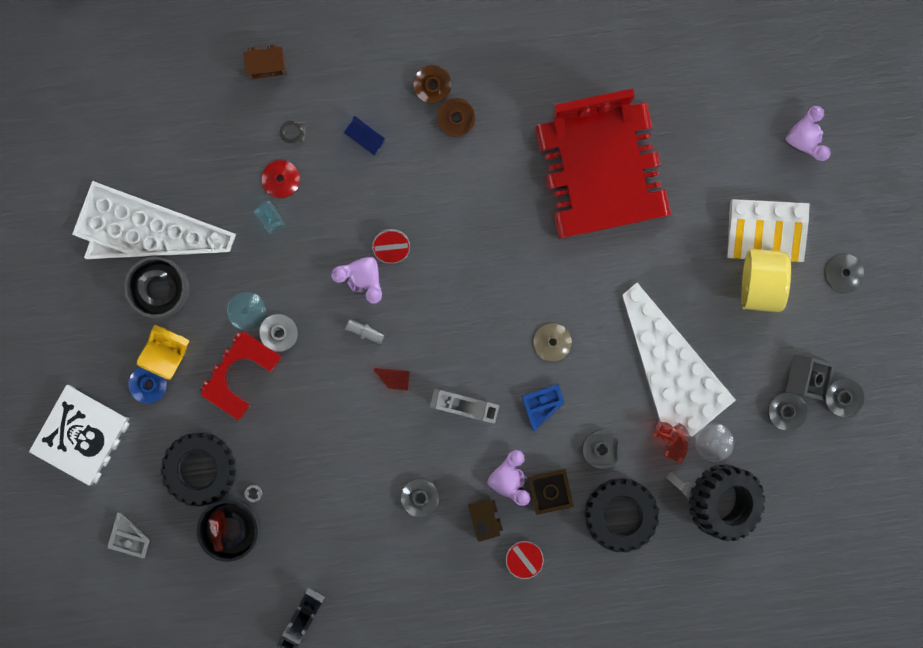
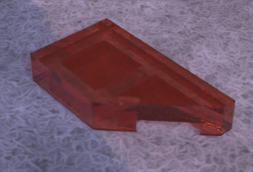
[374,368,410,390]
[209,511,226,552]

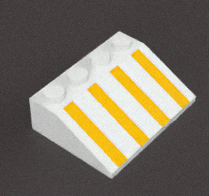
[727,199,809,262]

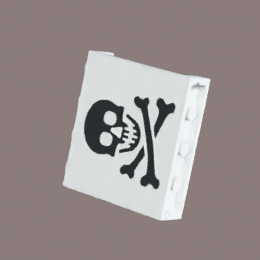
[29,385,130,486]

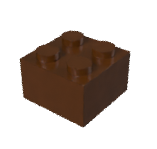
[243,44,288,80]

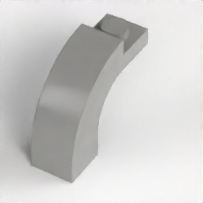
[430,389,500,424]

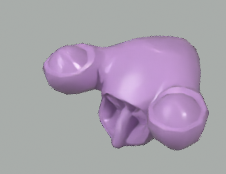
[785,105,831,162]
[331,257,382,304]
[487,450,531,506]

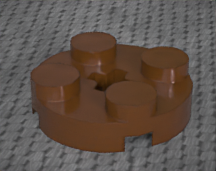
[437,98,475,137]

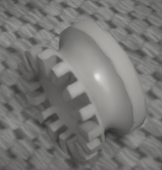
[244,485,262,503]

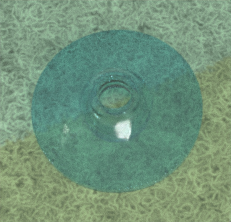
[227,292,266,330]

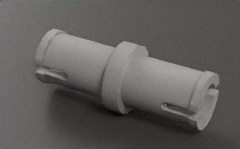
[345,319,385,344]

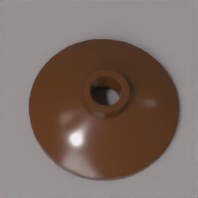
[413,65,452,104]

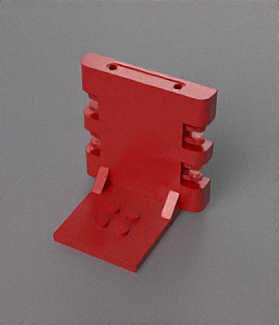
[535,88,671,239]

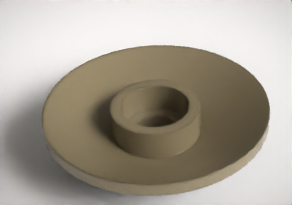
[533,323,572,361]

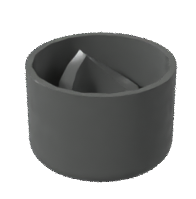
[124,257,189,319]

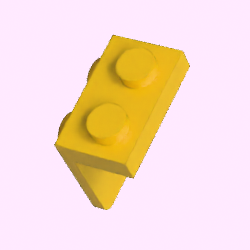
[136,325,190,380]

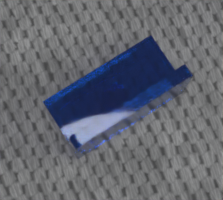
[344,116,386,156]

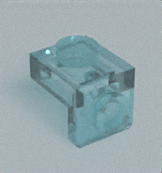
[254,201,286,235]

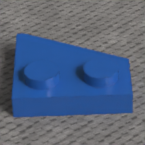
[522,384,564,431]

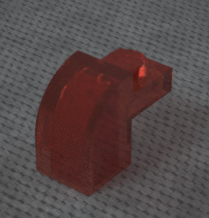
[653,420,690,463]

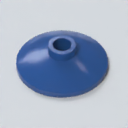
[129,367,167,403]

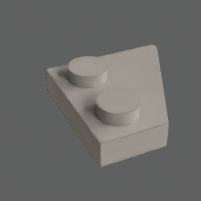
[666,472,694,500]

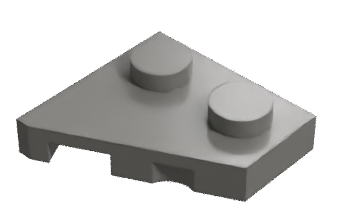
[107,512,150,559]

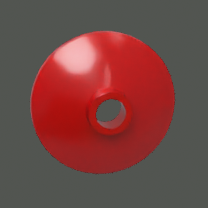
[262,160,300,198]

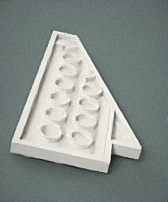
[72,181,237,259]
[622,283,735,437]

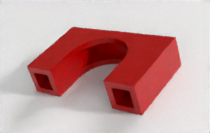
[200,331,283,420]

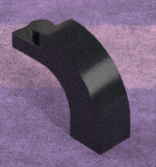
[277,588,325,648]

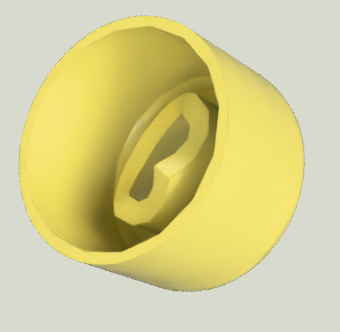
[741,248,791,312]

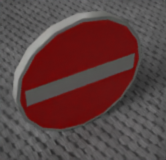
[372,229,410,264]
[506,541,544,579]

